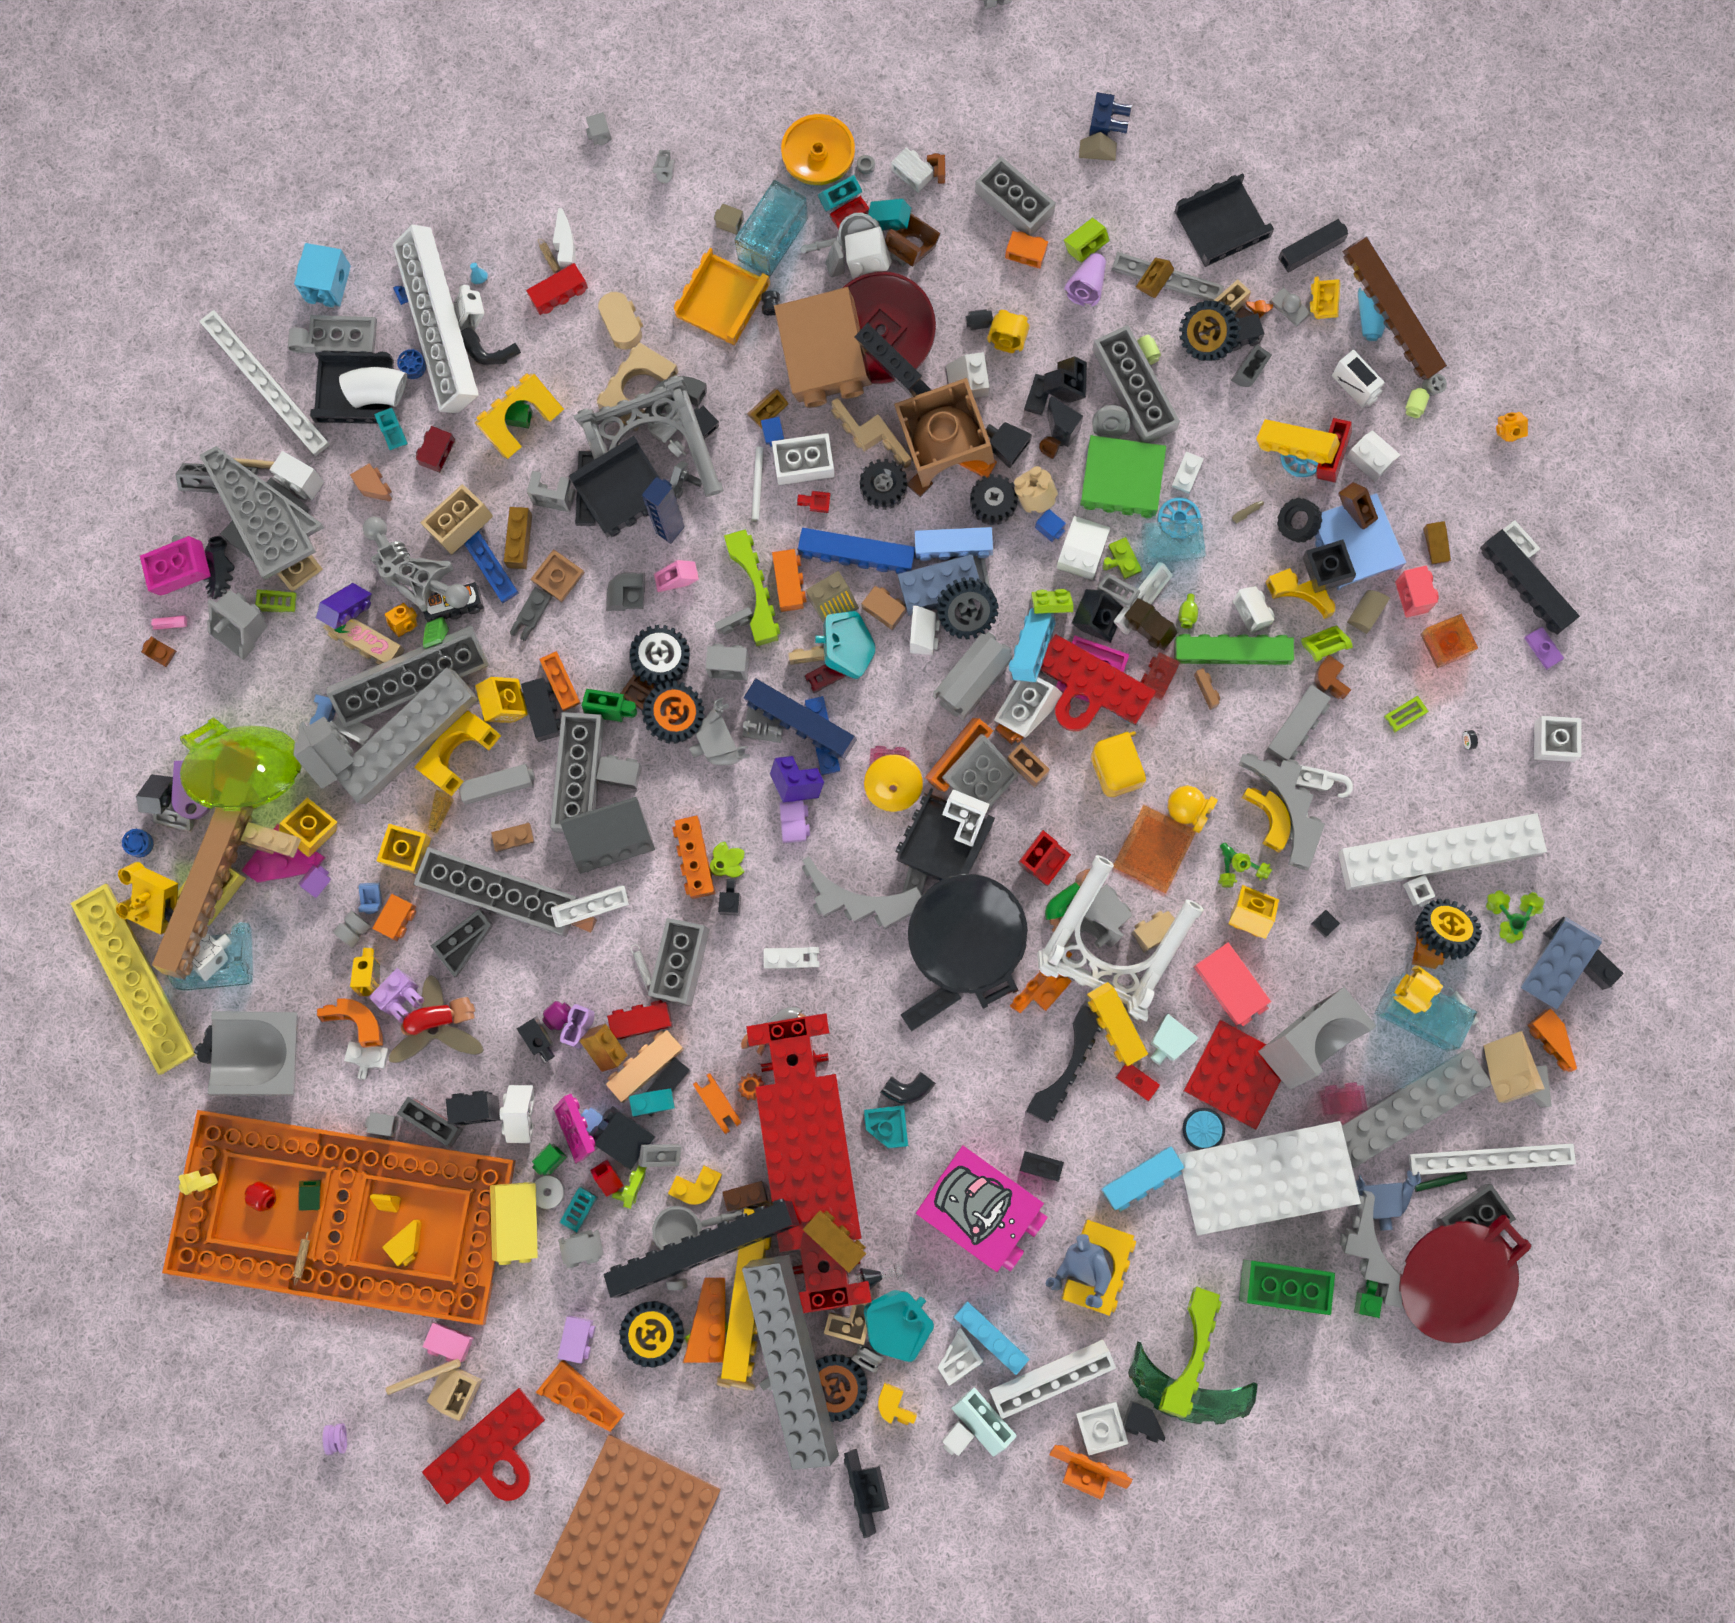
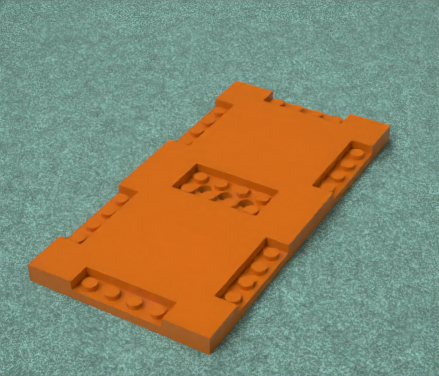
[162,1110,516,1325]

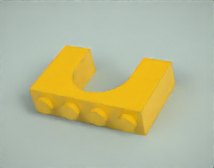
[475,373,564,459]
[414,710,501,797]
[1061,1219,1136,1316]

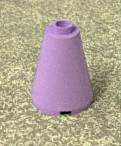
[1064,253,1106,307]

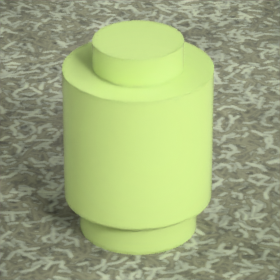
[1137,335,1161,365]
[1405,388,1430,418]

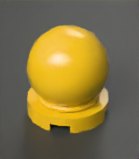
[1167,785,1218,833]

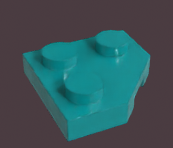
[864,1105,908,1148]

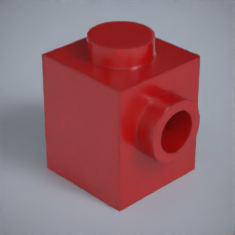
[590,1159,624,1197]

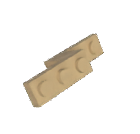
[831,398,911,468]
[241,822,301,858]

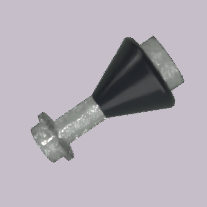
[855,1263,903,1290]

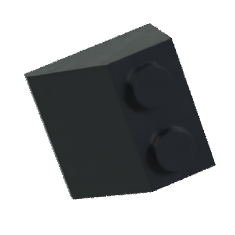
[1047,396,1083,447]
[1072,589,1124,643]

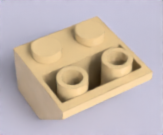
[427,1362,482,1421]

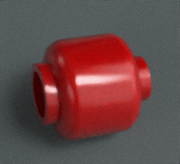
[245,1181,276,1212]

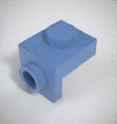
[358,882,382,914]

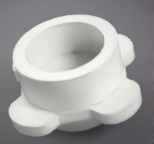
[668,439,686,457]

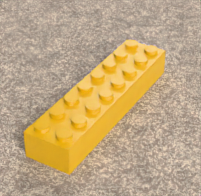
[721,1208,772,1382]

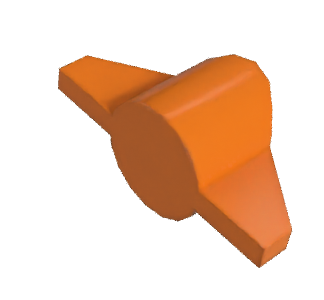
[1245,300,1273,318]

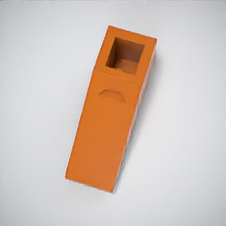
[1527,1008,1577,1072]

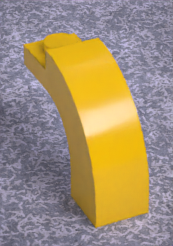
[1241,788,1291,853]

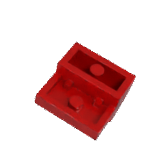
[1018,830,1071,886]

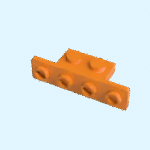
[1010,951,1072,1013]
[1049,1445,1133,1500]

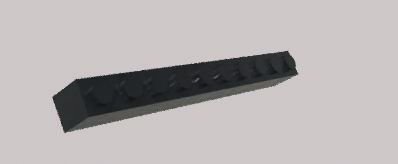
[603,1199,799,1298]

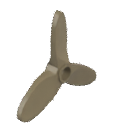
[389,975,484,1063]

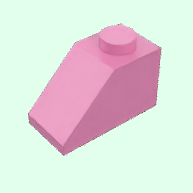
[654,560,699,592]

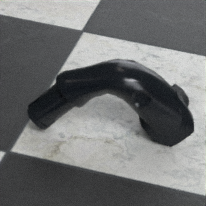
[460,327,521,365]

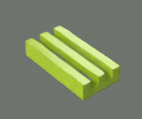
[1384,695,1429,733]

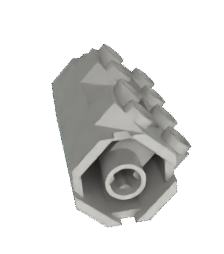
[933,632,1012,720]

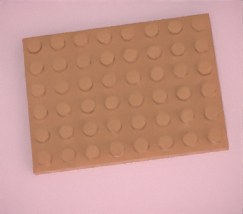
[534,1434,721,1623]

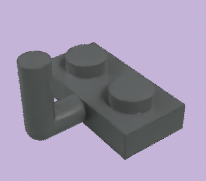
[670,461,702,499]

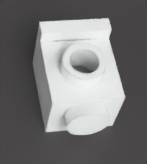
[1403,875,1435,908]

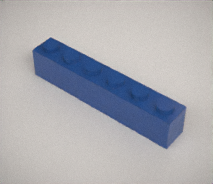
[798,527,915,574]

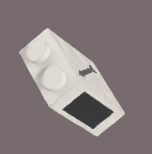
[1332,349,1385,408]

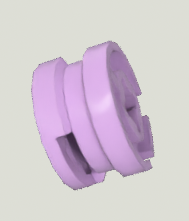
[323,1423,347,1455]

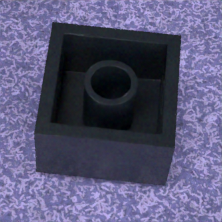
[1302,539,1356,593]

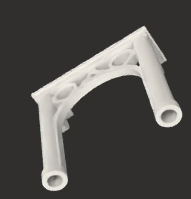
[1037,855,1204,1021]

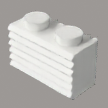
[891,147,933,193]

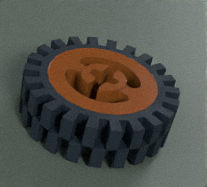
[816,1354,868,1422]

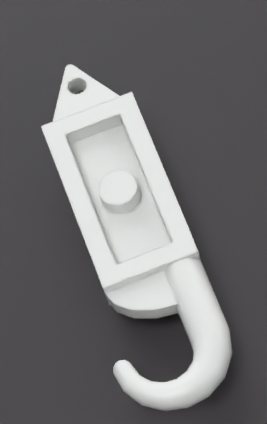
[1295,765,1353,798]

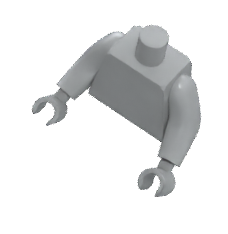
[689,698,750,765]

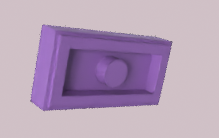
[1525,627,1564,670]

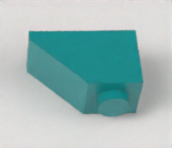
[629,1089,675,1117]

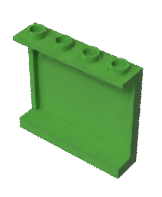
[1080,435,1166,518]

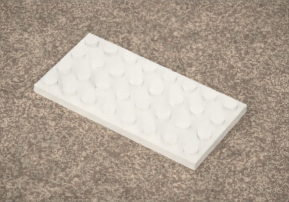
[1178,1121,1361,1236]

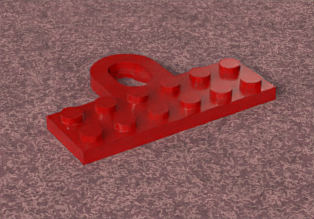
[1040,634,1156,732]
[421,1388,545,1504]

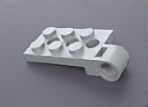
[287,315,377,353]

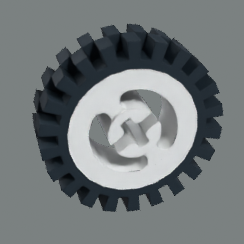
[629,625,690,687]

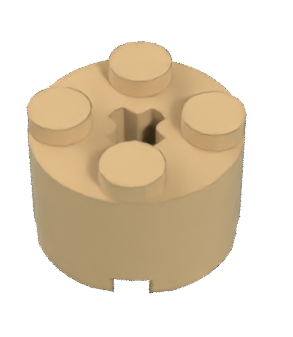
[1014,466,1058,513]

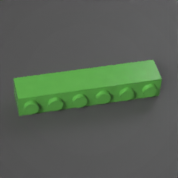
[1174,634,1294,665]

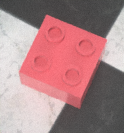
[1395,565,1439,618]

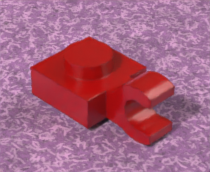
[797,491,831,513]

